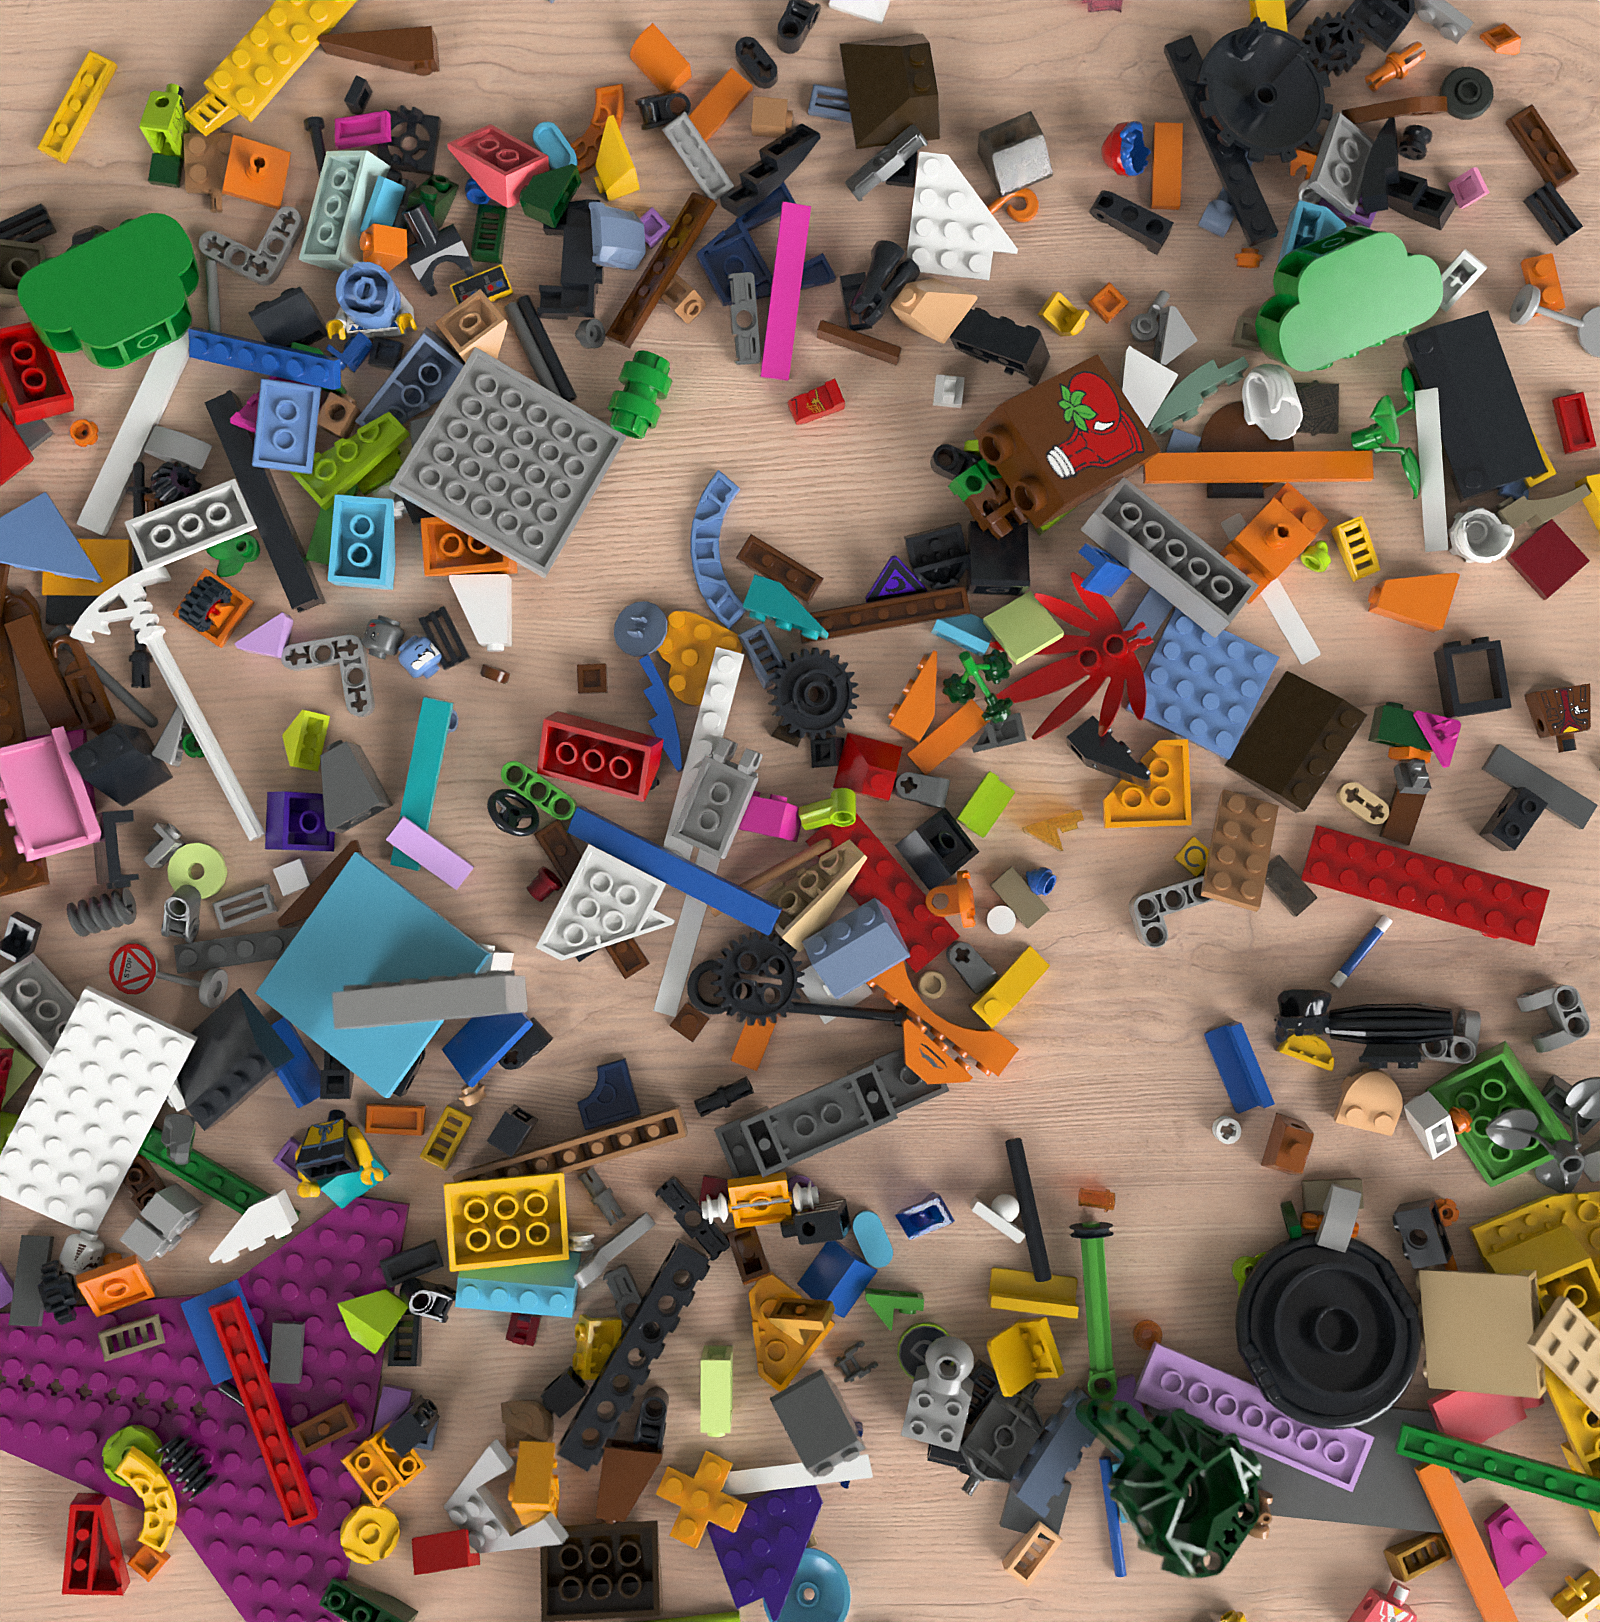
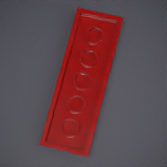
[805,813,960,973]

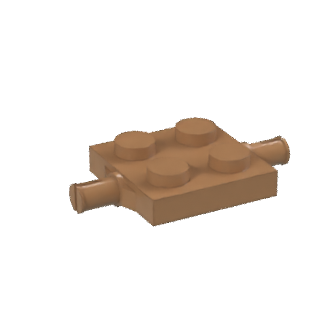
[183,118,244,213]

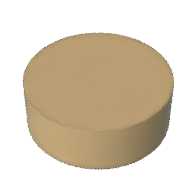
[917,970,947,999]

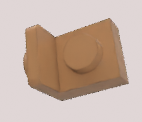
[660,273,707,324]

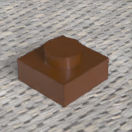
[577,663,608,694]
[670,1002,710,1042]

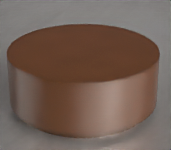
[480,664,511,684]

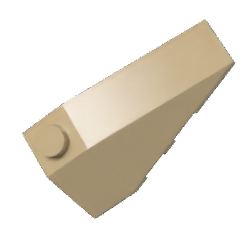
[762,840,867,953]

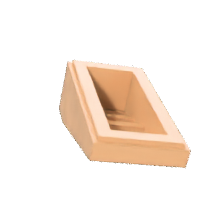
[1002,1520,1063,1587]

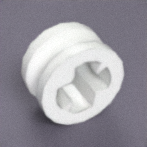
[1212,1116,1241,1144]
[568,1231,594,1251]

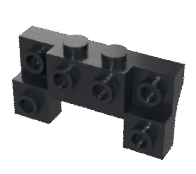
[537,199,604,320]

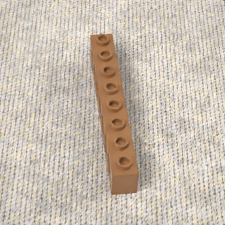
[453,1105,688,1182]

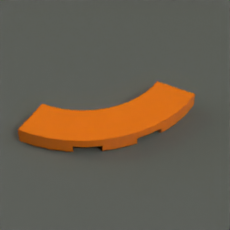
[570,83,625,175]

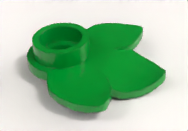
[206,532,260,577]

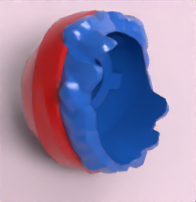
[1101,121,1151,177]

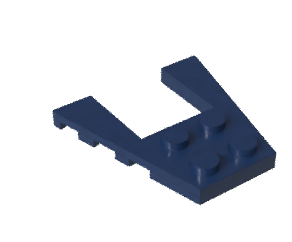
[696,182,836,307]

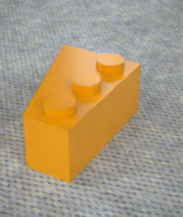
[508,1441,560,1525]

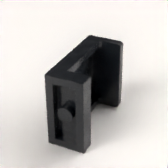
[93,810,139,889]

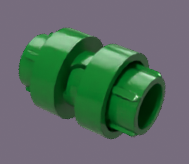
[607,350,673,439]

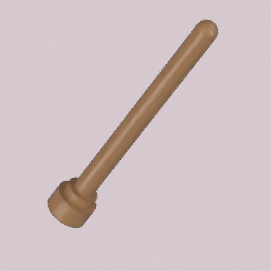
[707,839,832,917]

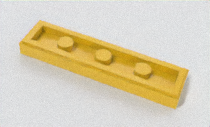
[37,50,118,164]

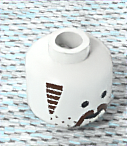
[59,1229,105,1275]

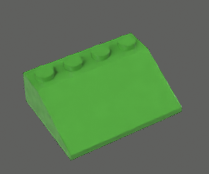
[1425,1041,1571,1188]

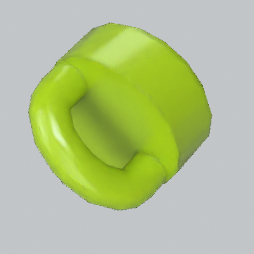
[1301,540,1331,572]

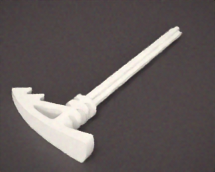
[70,566,266,841]

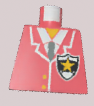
[1348,1581,1417,1622]

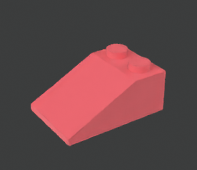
[447,124,549,208]

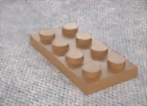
[1200,789,1279,912]

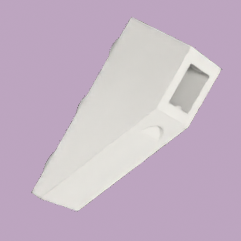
[209,1189,299,1263]

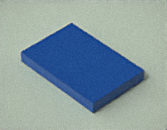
[441,1012,533,1088]
[180,1279,270,1385]

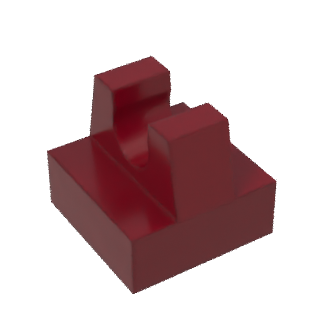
[505,1312,542,1347]

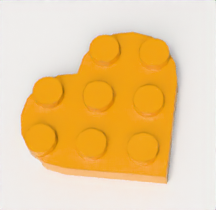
[657,611,743,707]

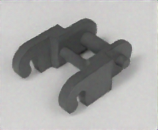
[834,1340,878,1382]

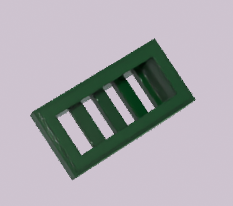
[471,204,508,264]

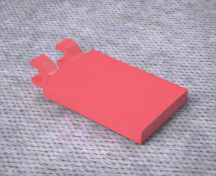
[1427,1390,1545,1444]

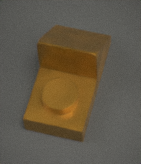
[769,1297,835,1345]

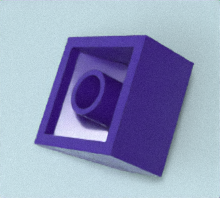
[265,791,335,852]

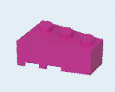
[738,791,801,842]

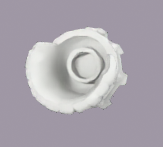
[1447,505,1515,563]

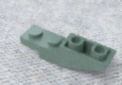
[1147,356,1249,435]

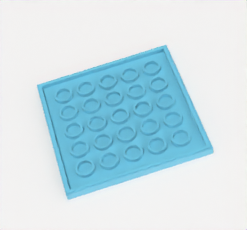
[255,852,491,1098]

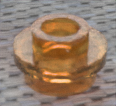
[1133,1320,1162,1350]

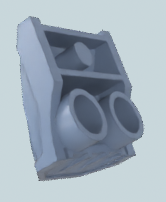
[589,202,646,270]

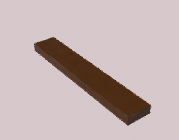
[605,192,717,349]
[800,585,971,644]
[534,819,650,979]

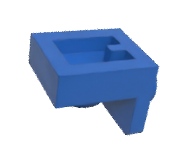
[325,331,373,373]

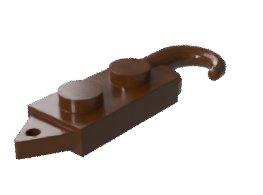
[51,634,116,735]

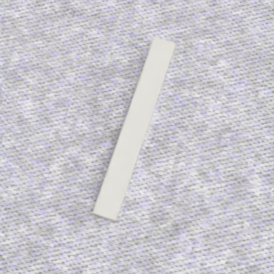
[76,327,192,537]

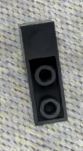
[1066,716,1151,789]

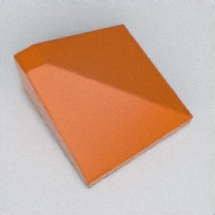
[1479,23,1521,55]

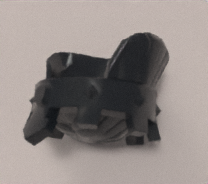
[1274,989,1332,1043]

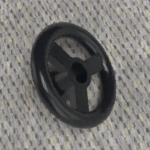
[487,789,540,837]

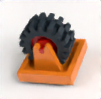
[172,568,255,648]

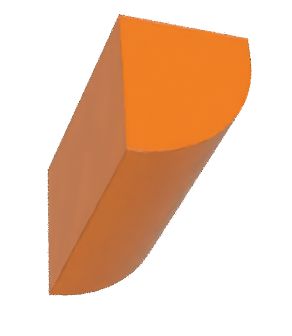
[630,23,692,94]

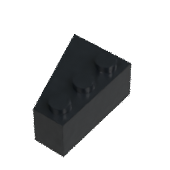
[950,307,1050,386]

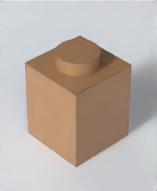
[751,96,793,138]

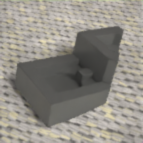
[972,713,1027,753]

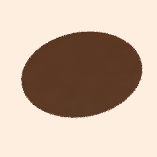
[1201,401,1294,489]

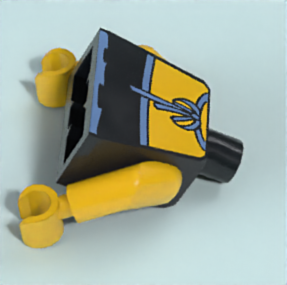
[295,1110,384,1198]

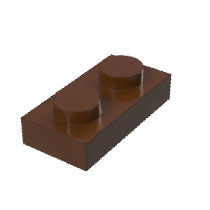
[291,1400,359,1456]

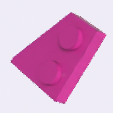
[1484,1503,1547,1589]

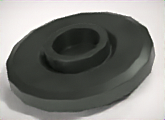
[1440,67,1494,120]

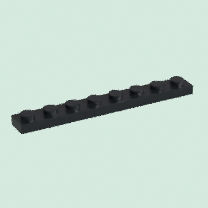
[1164,35,1279,247]

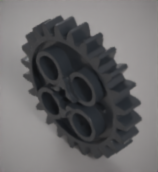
[710,932,805,1026]

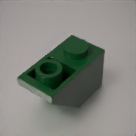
[405,174,459,229]

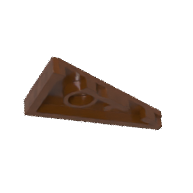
[277,840,363,927]

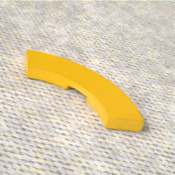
[114,1446,177,1553]

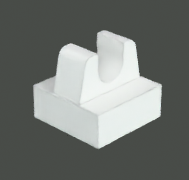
[933,374,965,408]

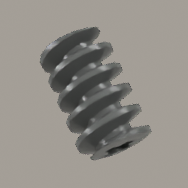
[66,888,137,937]

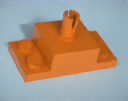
[1219,482,1329,604]

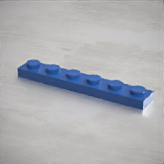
[188,327,341,390]

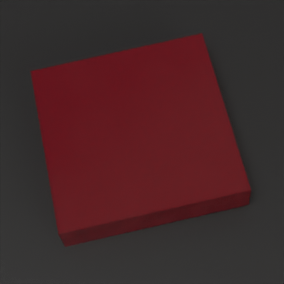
[1506,519,1590,600]

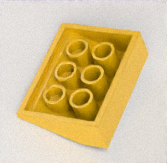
[444,1172,569,1272]

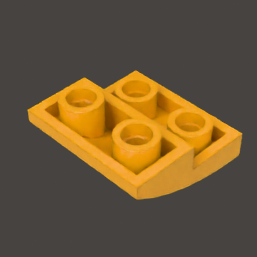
[340,1420,427,1507]

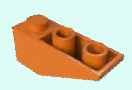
[887,650,937,744]

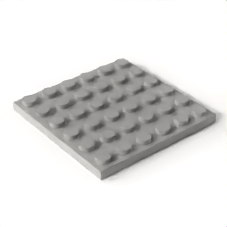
[389,347,627,578]

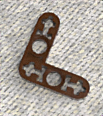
[1342,96,1447,124]

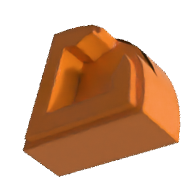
[1388,746,1431,764]

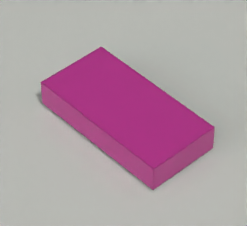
[335,110,391,150]

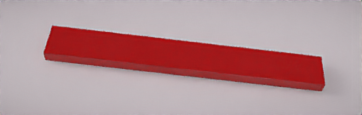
[208,1296,319,1527]

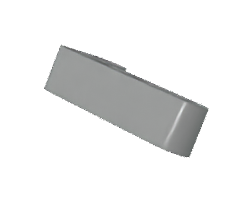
[1129,874,1214,948]

